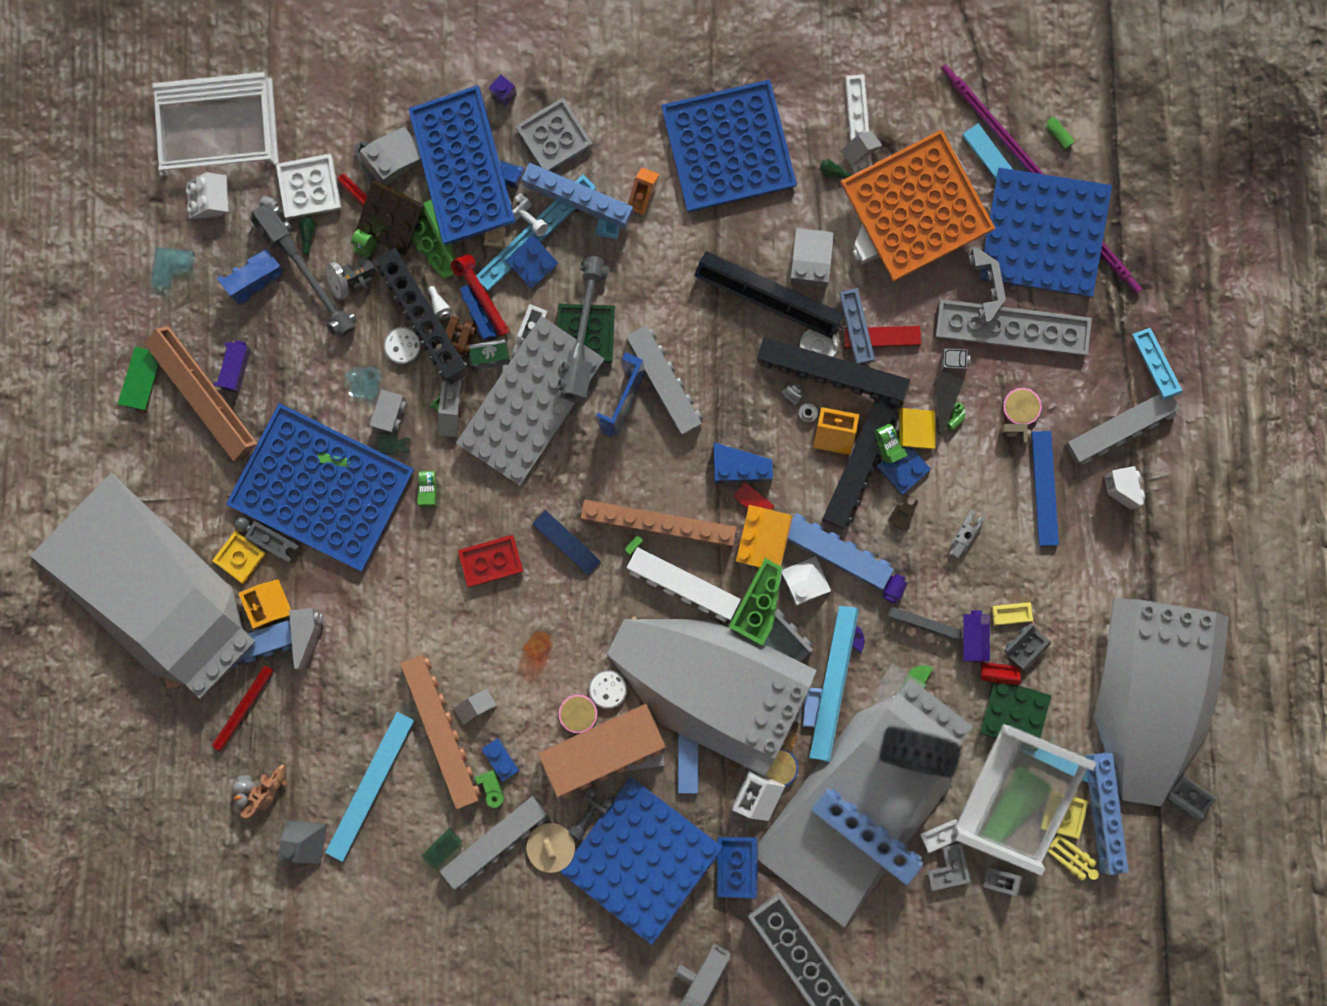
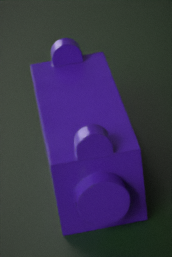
[213,341,251,393]
[963,610,990,662]

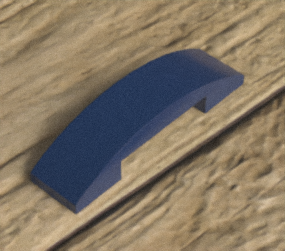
[532,510,601,575]

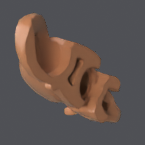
[240,765,287,819]

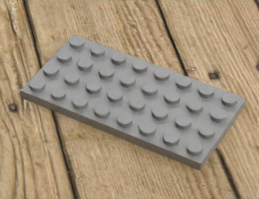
[456,316,604,486]

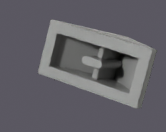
[840,131,882,167]
[453,689,497,725]
[983,868,1021,896]

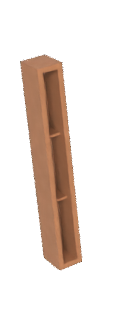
[144,326,258,461]
[581,499,736,548]
[400,655,482,809]

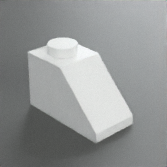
[852,225,879,265]

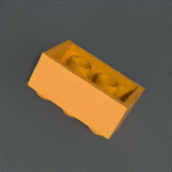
[736,505,793,567]

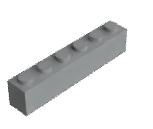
[626,325,703,437]
[1065,394,1180,465]
[440,796,548,890]

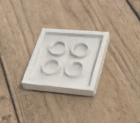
[276,154,342,220]

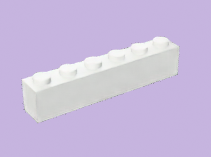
[627,547,741,622]

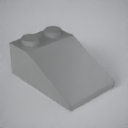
[360,127,422,185]
[790,228,834,288]
[289,608,324,671]

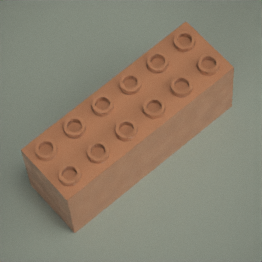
[538,704,666,799]

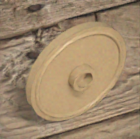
[526,823,575,873]

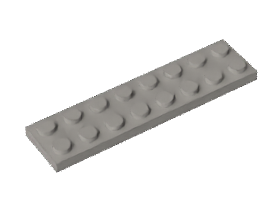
[935,299,1092,356]

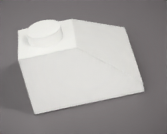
[782,556,831,606]

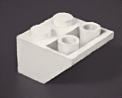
[186,172,228,219]
[1104,466,1145,510]
[733,769,785,821]

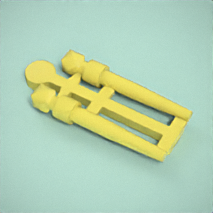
[1047,834,1099,880]

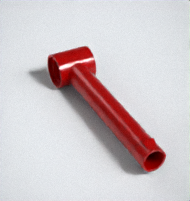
[451,254,510,337]

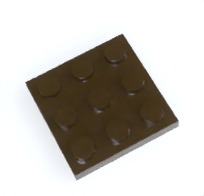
[356,180,425,256]

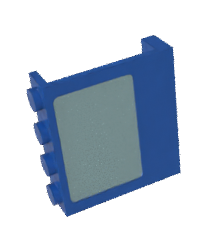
[596,352,645,437]

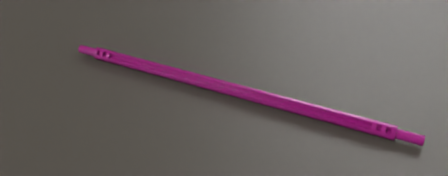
[941,64,1142,294]

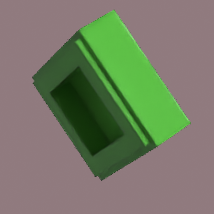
[625,536,643,556]

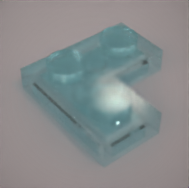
[151,247,195,287]

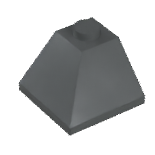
[278,820,327,864]

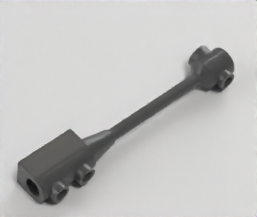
[249,203,357,337]
[557,256,609,404]

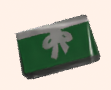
[469,339,511,370]

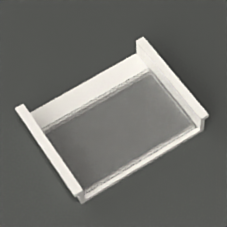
[153,72,279,176]
[954,725,1096,876]

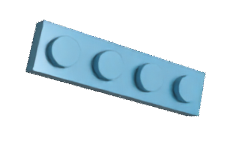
[1132,328,1182,400]

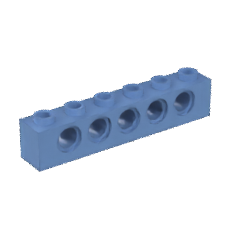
[1085,753,1128,875]
[812,788,923,885]

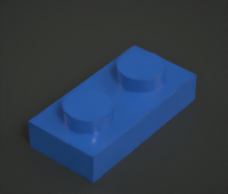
[482,738,519,782]

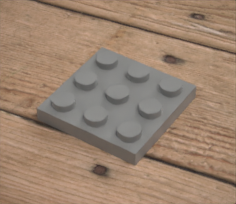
[516,98,593,171]

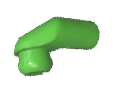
[946,402,965,431]

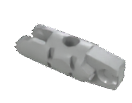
[949,510,985,558]

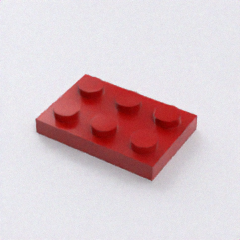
[458,535,524,588]

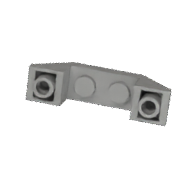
[968,247,1006,326]
[438,361,467,438]

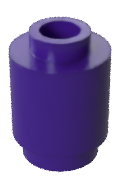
[882,574,908,604]

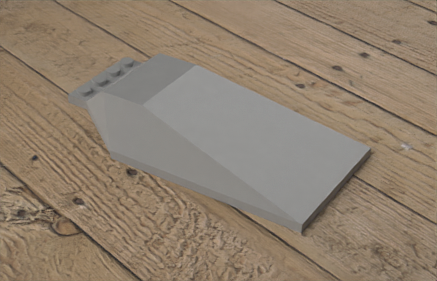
[30,473,256,699]
[758,678,973,927]

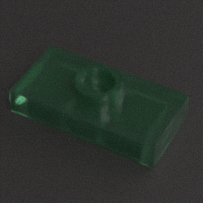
[421,827,463,870]

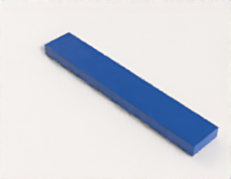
[1031,431,1059,546]

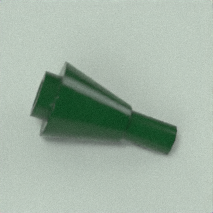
[819,158,853,179]
[298,218,317,254]

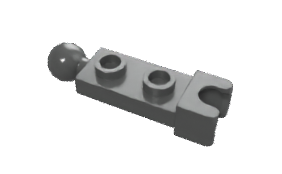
[234,517,301,563]

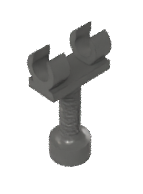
[568,786,614,840]

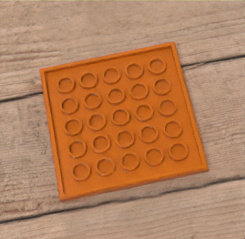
[840,129,996,282]

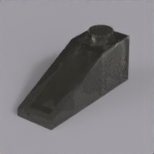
[932,372,964,435]

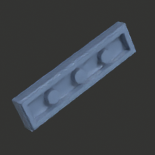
[839,288,875,365]

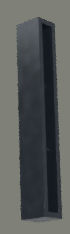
[694,251,844,339]
[757,337,911,406]
[821,399,902,530]

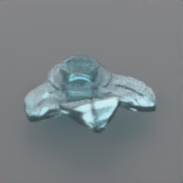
[345,366,381,400]

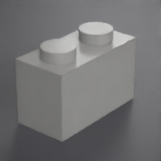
[370,389,407,435]

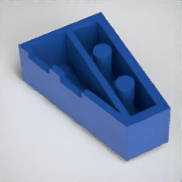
[217,249,284,304]
[714,443,773,484]

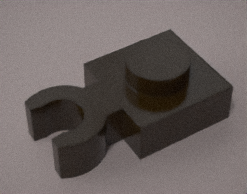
[887,495,918,531]

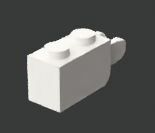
[511,304,547,356]

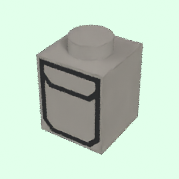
[941,349,970,372]

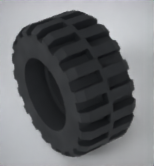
[879,726,961,778]

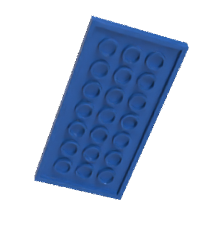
[408,85,516,245]

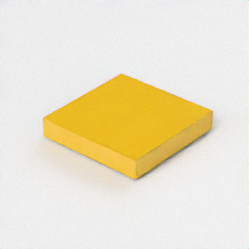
[899,408,936,450]
[212,531,267,584]

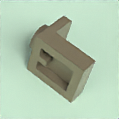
[1001,424,1031,446]

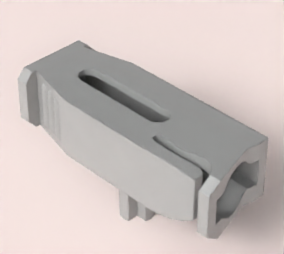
[674,943,731,1006]

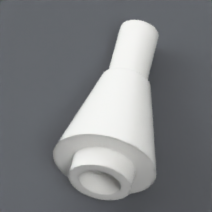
[428,286,452,320]

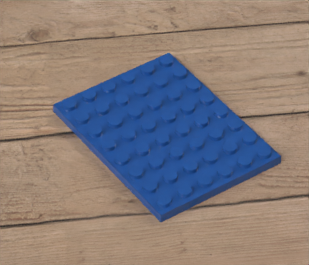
[226,403,415,572]

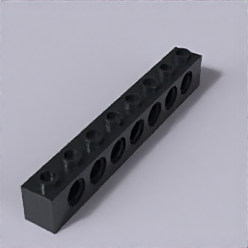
[376,248,470,385]

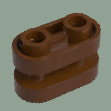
[441,316,477,358]

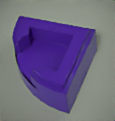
[852,626,864,653]

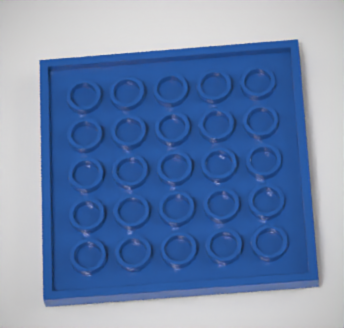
[661,79,797,213]
[979,168,1112,298]
[561,777,724,945]

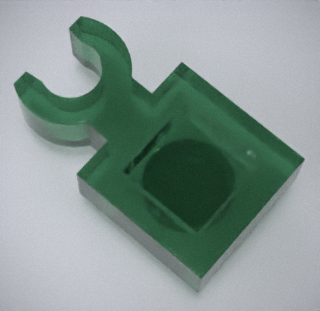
[377,433,411,454]

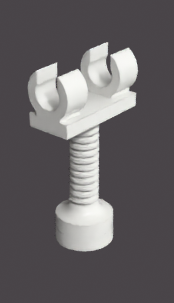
[513,193,548,236]

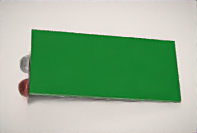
[117,347,159,415]

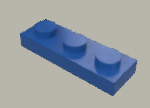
[460,285,498,340]

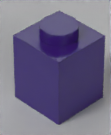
[489,74,517,107]

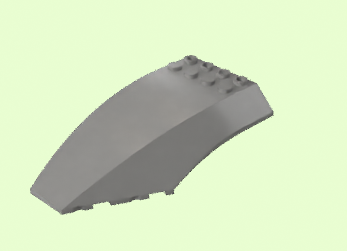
[1092,598,1229,806]
[607,619,816,776]

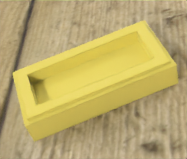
[991,602,1033,626]

